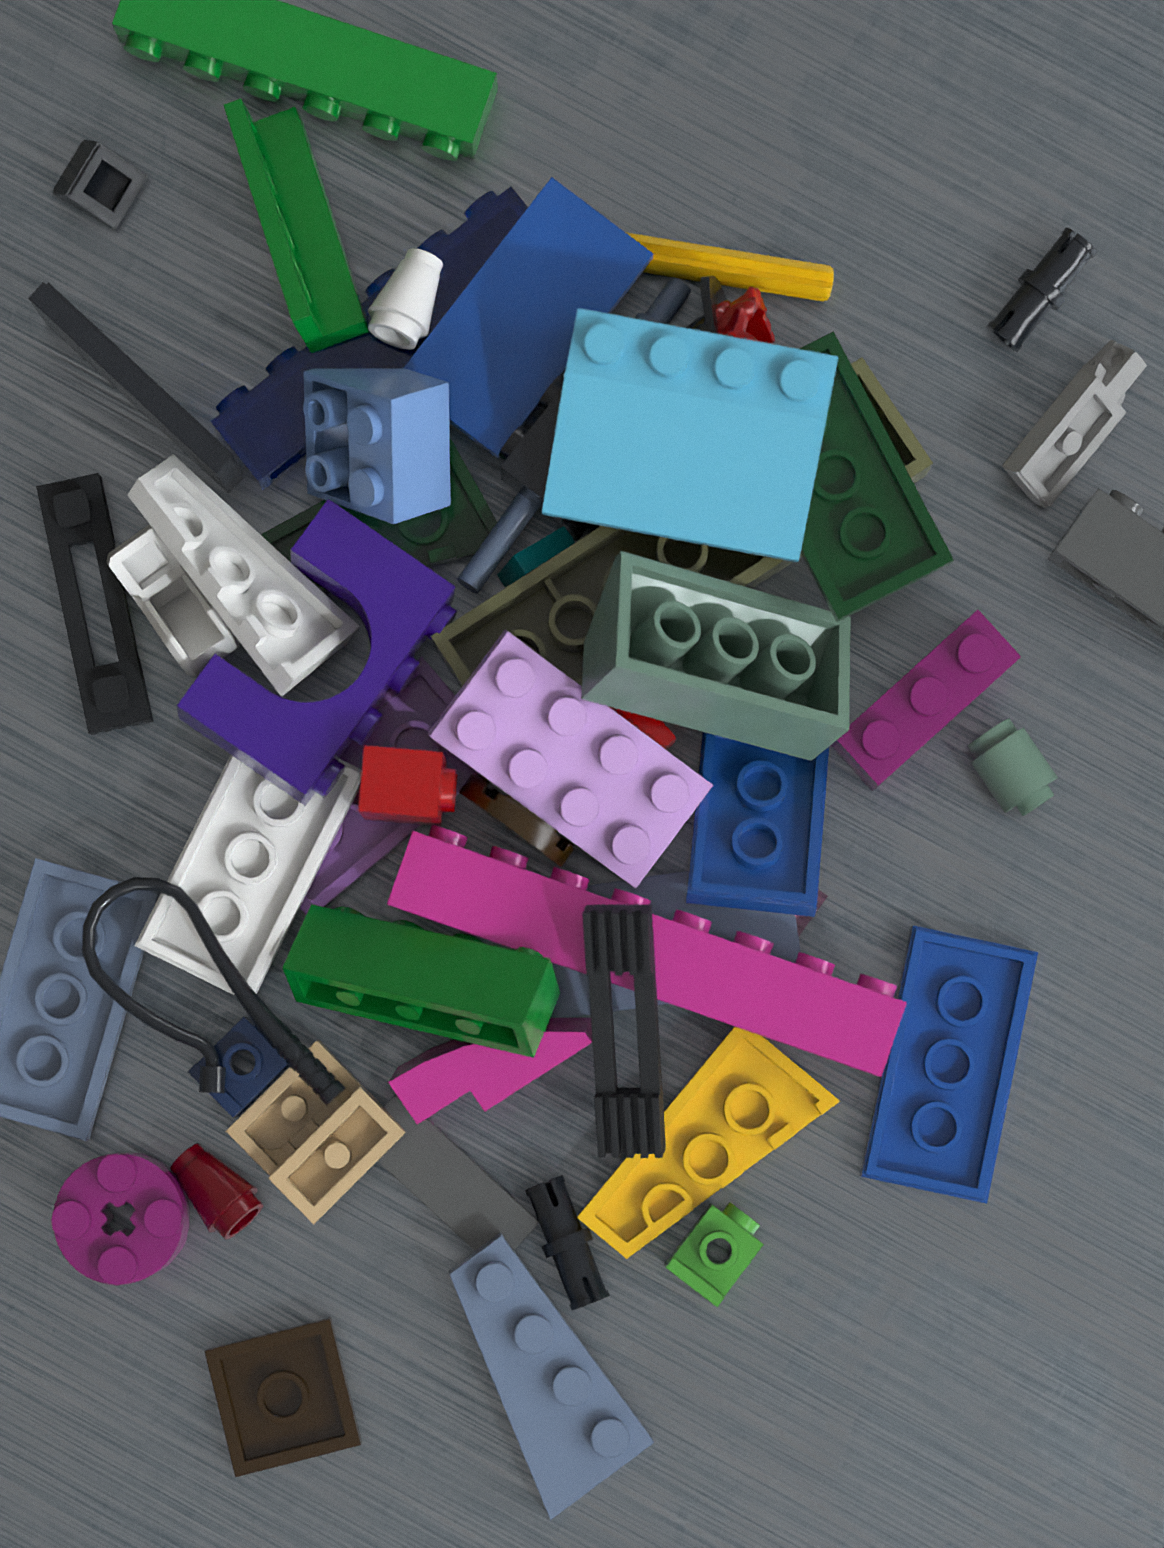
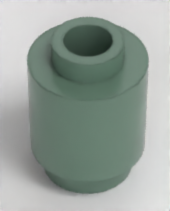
[967,718,1058,816]

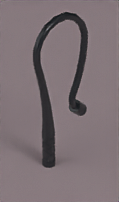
[82,877,346,1106]

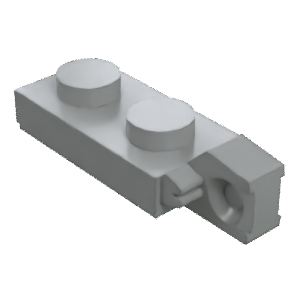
[1002,340,1147,508]

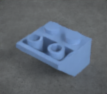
[303,368,451,524]

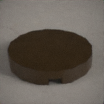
[459,773,574,868]

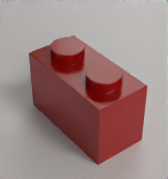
[358,745,458,826]

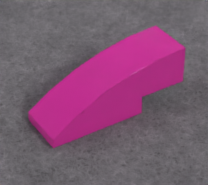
[388,1017,592,1125]

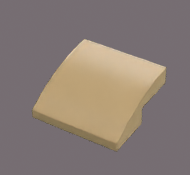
[226,1040,406,1225]

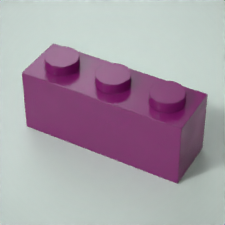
[830,610,1021,791]

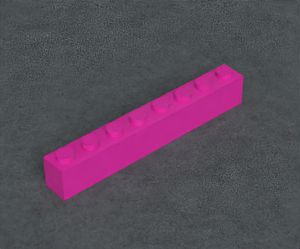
[387,825,907,1077]

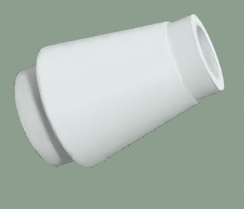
[368,248,443,349]

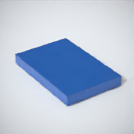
[686,732,829,917]

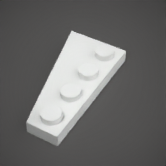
[128,454,360,697]

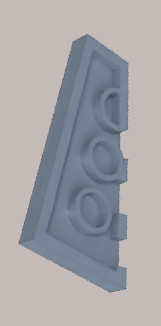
[449,1232,654,1520]

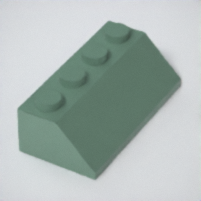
[581,551,851,761]

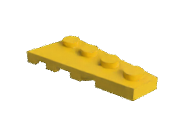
[577,1026,840,1259]

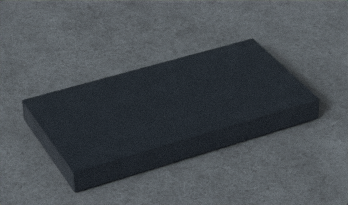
[28,282,243,494]

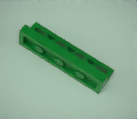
[223,98,370,353]

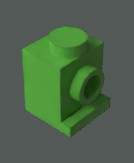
[664,1202,764,1307]

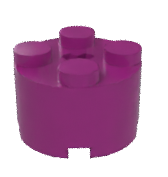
[51,1152,190,1286]

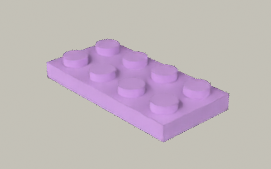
[427,630,713,889]

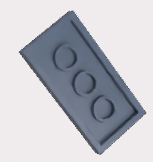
[0,858,160,1141]

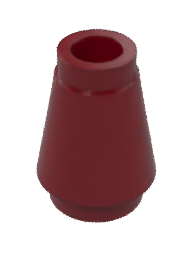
[170,1143,263,1240]

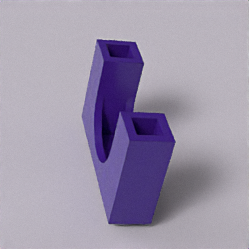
[177,499,458,806]

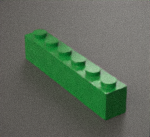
[112,0,498,161]

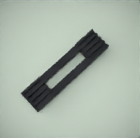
[36,473,153,735]
[582,905,666,1158]

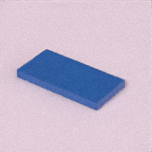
[404,177,654,459]
[860,926,1038,1204]

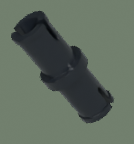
[986,227,1097,352]
[525,1175,610,1311]

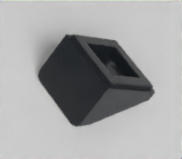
[52,140,148,229]

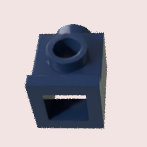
[187,1017,289,1117]

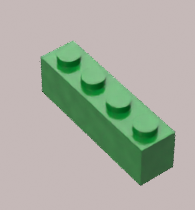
[282,904,560,1058]

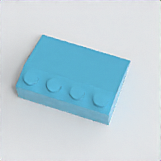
[542,308,838,563]

